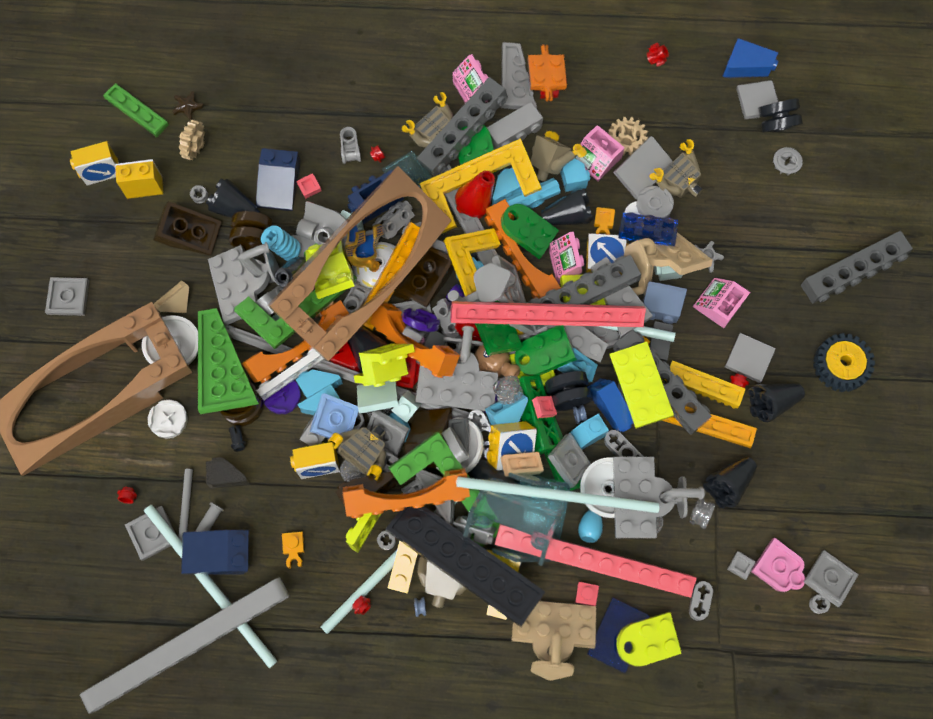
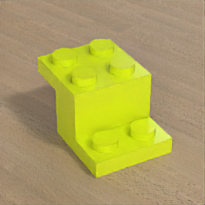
[305,240,355,299]
[353,344,415,387]

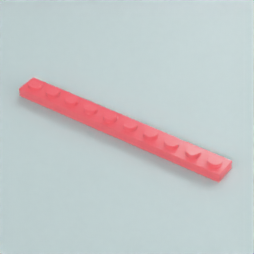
[450,301,646,327]
[494,524,696,597]

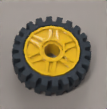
[813,333,875,392]

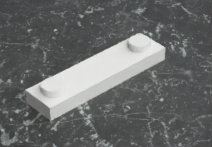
[256,348,324,400]

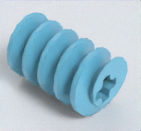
[261,226,301,261]

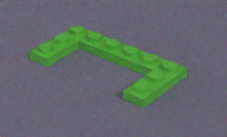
[234,243,357,349]
[388,432,501,547]

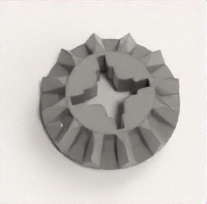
[773,148,803,175]

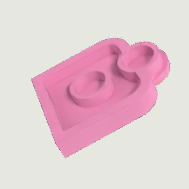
[751,538,805,592]

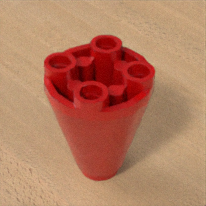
[455,170,495,218]

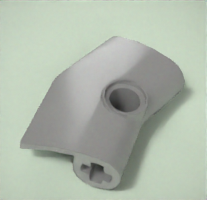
[296,201,359,252]

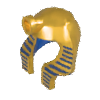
[345,224,384,272]

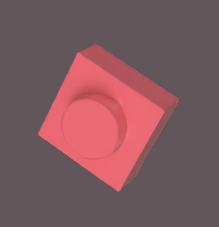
[296,173,321,199]
[532,396,557,418]
[575,582,599,606]

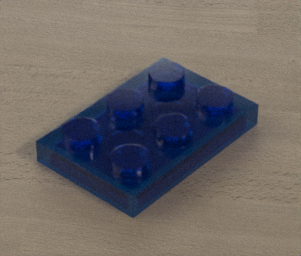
[618,212,678,246]
[587,598,650,673]

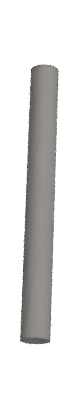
[178,469,193,541]

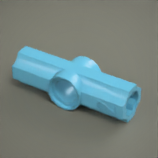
[505,178,561,209]

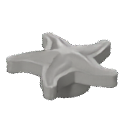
[694,241,724,273]

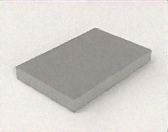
[613,136,673,200]

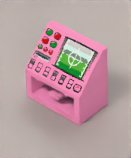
[453,54,488,103]
[575,125,625,181]
[549,232,584,284]
[693,278,750,328]

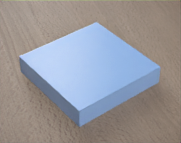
[310,393,359,438]

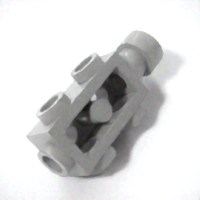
[365,200,415,241]
[432,298,474,350]

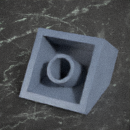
[642,281,687,324]

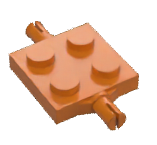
[528,45,567,101]

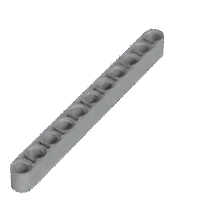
[80,578,290,714]

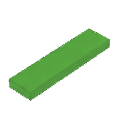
[103,83,169,137]

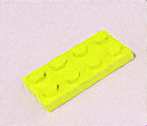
[610,342,674,429]

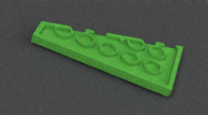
[198,308,259,414]

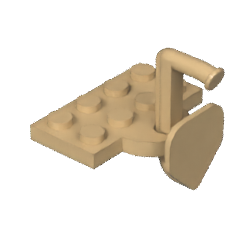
[624,224,712,295]
[512,601,596,680]

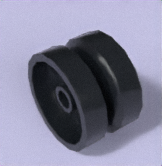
[758,98,803,133]
[545,371,593,412]

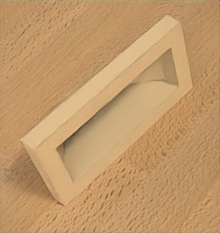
[154,280,189,313]

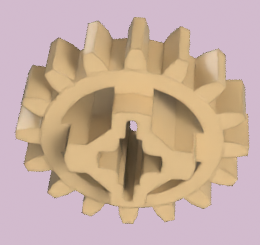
[608,117,648,155]
[179,120,205,160]

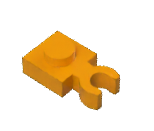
[594,207,615,235]
[282,532,304,568]

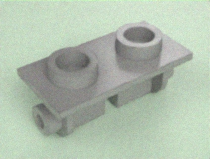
[454,516,497,545]

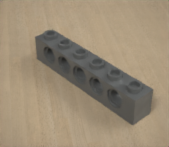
[417,77,508,176]
[801,231,913,304]
[528,255,641,330]
[613,329,712,435]

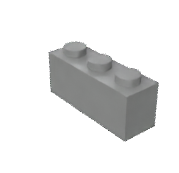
[487,102,543,150]

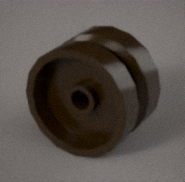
[229,211,273,251]
[219,381,263,426]

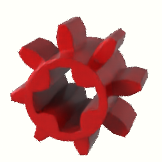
[647,43,669,67]

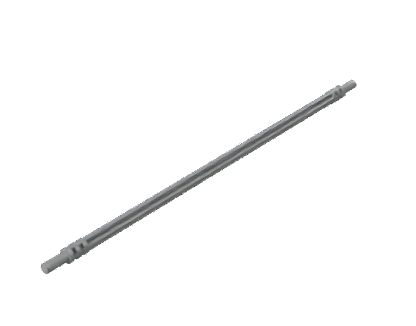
[224,323,491,432]

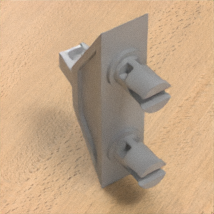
[401,470,455,527]

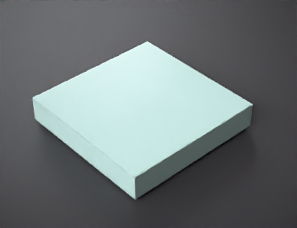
[357,380,398,413]

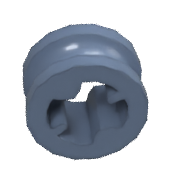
[573,405,587,424]
[414,597,426,617]

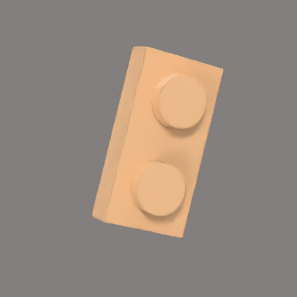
[500,452,544,477]

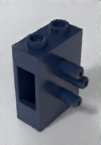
[347,170,404,225]

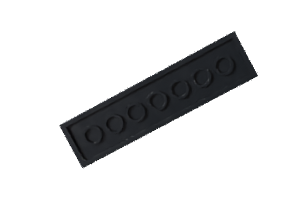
[386,506,545,627]

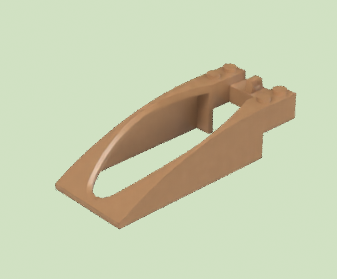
[267,166,451,361]
[0,302,192,476]

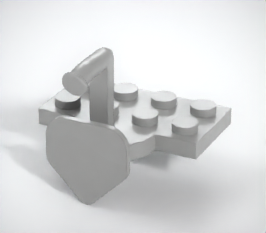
[208,242,280,325]
[448,255,535,335]
[415,326,498,411]
[613,457,705,539]

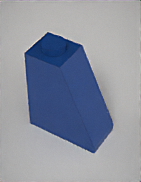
[723,39,778,77]
[586,378,633,432]

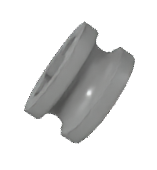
[190,185,208,203]
[377,531,396,550]
[809,594,830,614]

